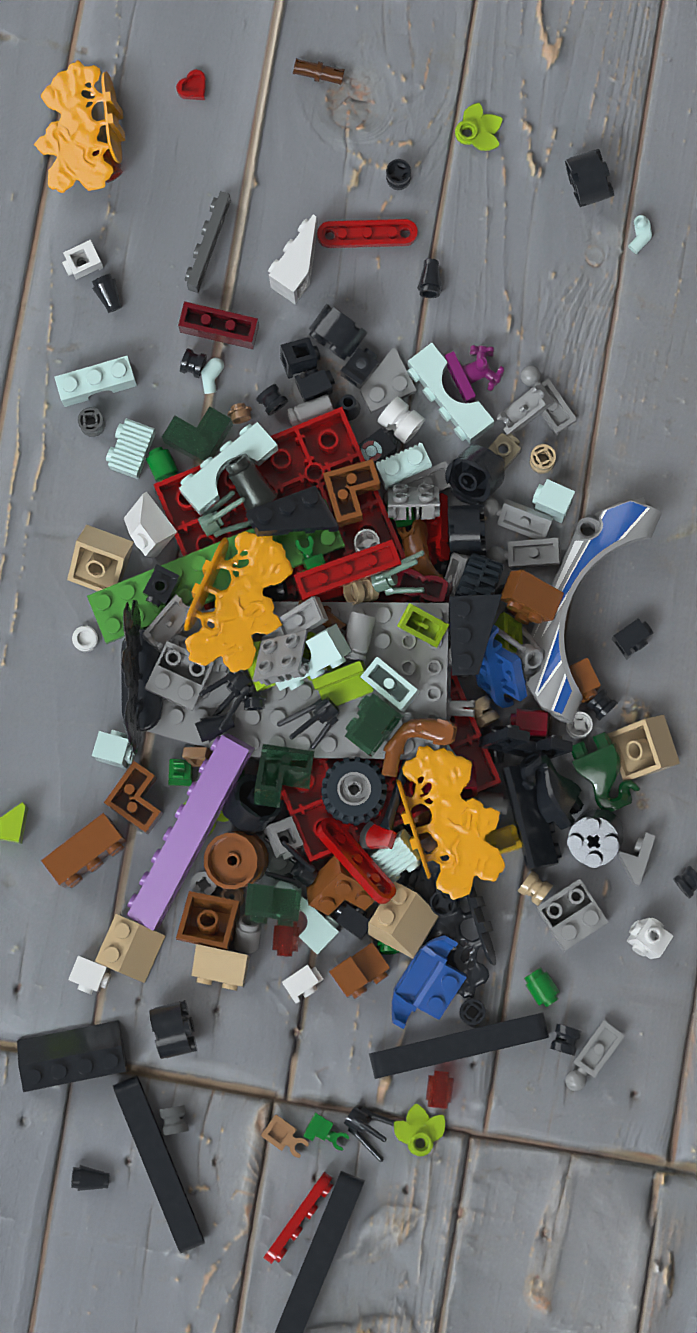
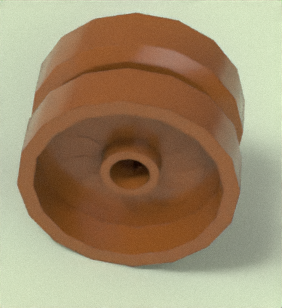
[204,830,269,889]

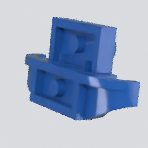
[476,625,527,708]
[391,936,467,1029]

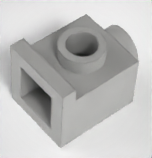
[263,816,303,860]

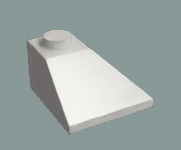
[124,492,177,558]

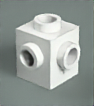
[627,918,673,959]

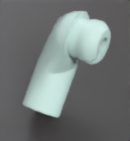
[628,215,652,254]
[201,358,224,394]

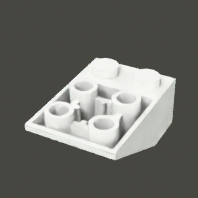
[268,214,318,305]

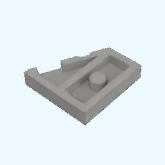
[360,348,416,414]

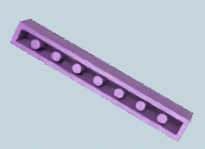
[126,733,255,931]

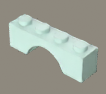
[407,343,494,444]
[179,422,278,516]

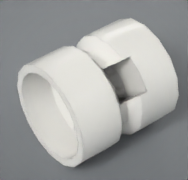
[377,396,425,444]

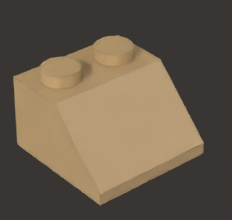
[67,524,134,591]
[608,715,680,781]
[368,881,439,959]
[95,914,165,983]
[191,944,250,991]

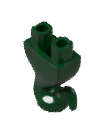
[572,731,640,812]

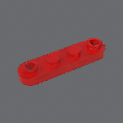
[317,219,418,248]
[316,818,396,904]
[263,1172,334,1264]

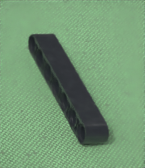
[369,1012,549,1079]
[113,1075,205,1253]
[275,1171,365,1333]

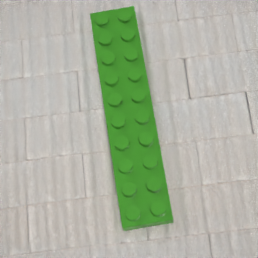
[87,499,345,644]

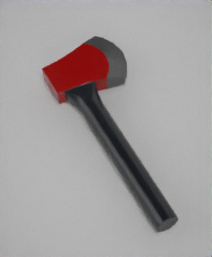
[359,760,408,850]

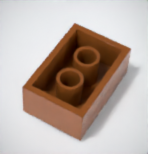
[41,813,126,888]

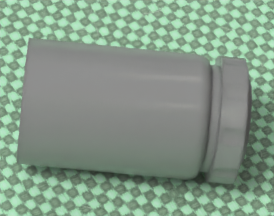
[287,394,334,427]
[344,612,376,661]

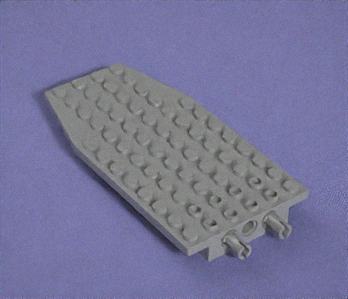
[145,602,475,760]

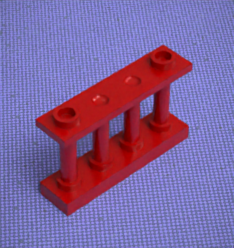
[294,539,401,602]

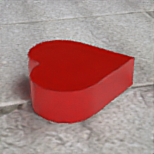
[176,69,206,100]

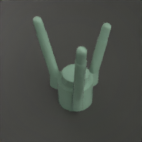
[198,491,251,538]
[371,551,425,596]

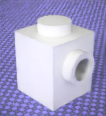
[68,956,111,995]

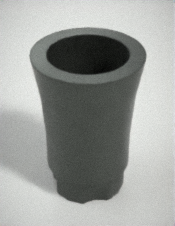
[225,453,277,512]

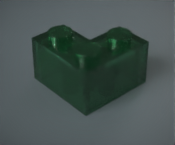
[162,406,233,464]
[345,693,405,757]
[254,744,315,808]
[245,883,303,927]

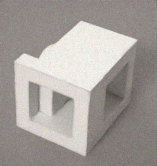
[62,240,103,280]
[282,965,324,1004]

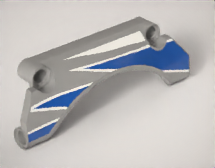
[523,500,661,723]

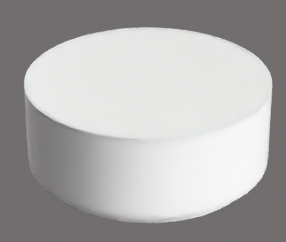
[72,626,99,652]

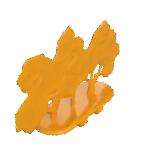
[33,60,126,193]
[184,531,293,672]
[396,746,505,900]

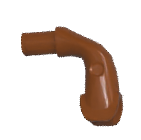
[397,518,444,579]
[381,718,457,777]

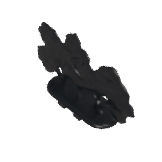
[121,600,162,755]
[396,850,496,998]

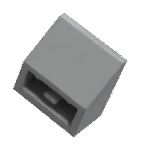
[145,641,214,711]
[536,879,609,952]

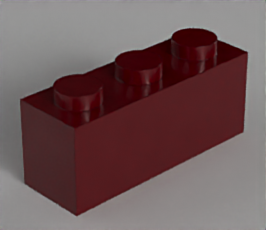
[178,301,259,350]

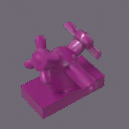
[444,345,504,403]

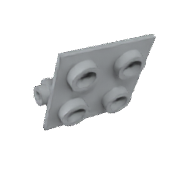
[388,484,440,520]
[253,630,309,685]

